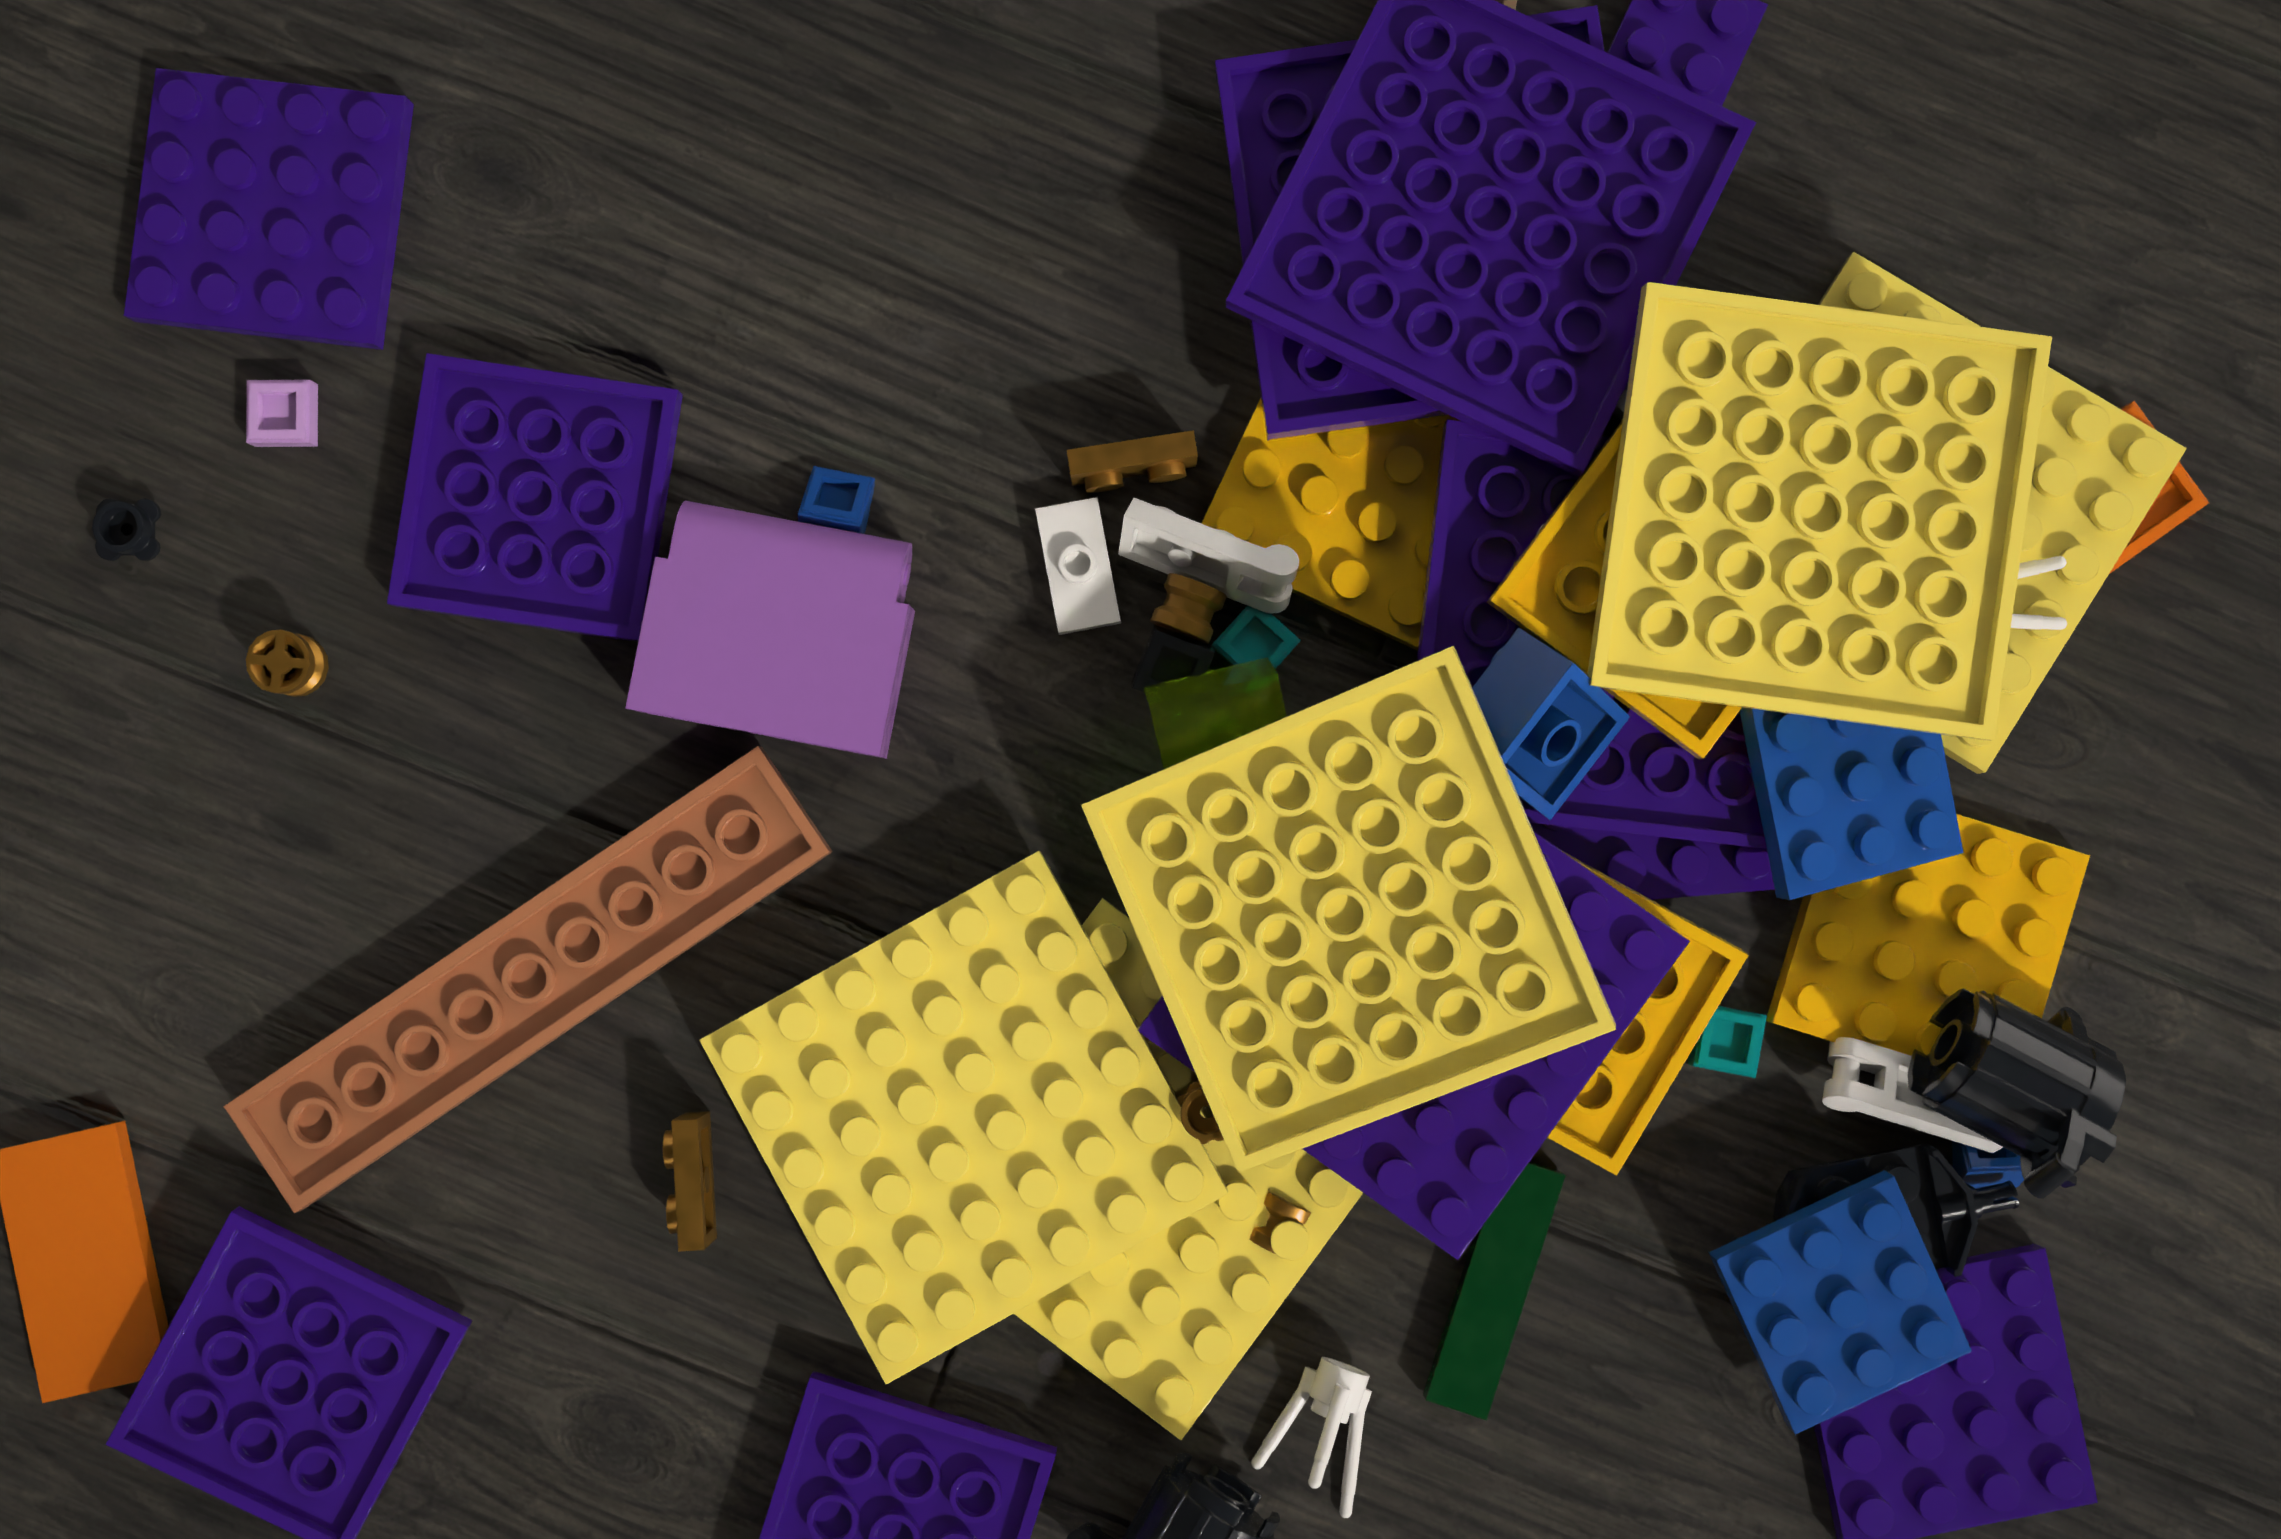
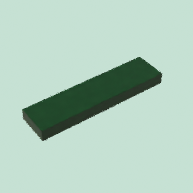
[1423,1162,1566,1421]

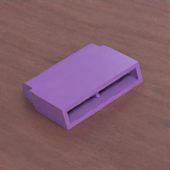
[625,501,915,759]

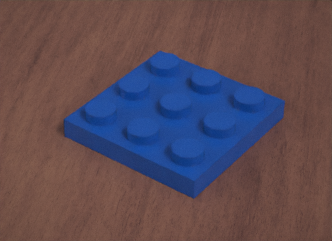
[1740,707,1964,900]
[1709,1170,1972,1435]

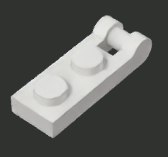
[1118,498,1300,614]
[1822,1037,2003,1153]

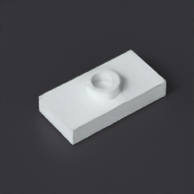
[1035,497,1121,635]

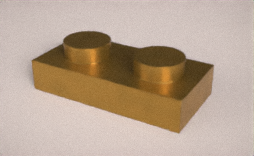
[1067,430,1198,492]
[663,1111,717,1252]

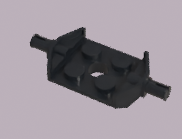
[1731,1143,2019,1277]

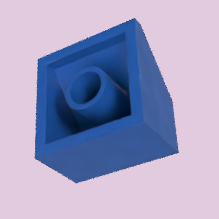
[1472,627,1630,820]

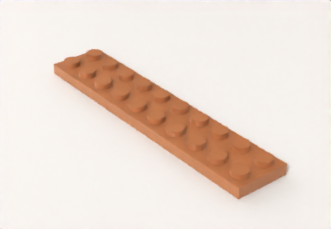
[224,746,833,1214]

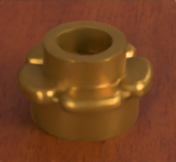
[1177,1080,1224,1144]

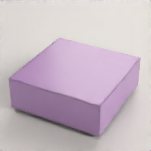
[246,380,318,447]

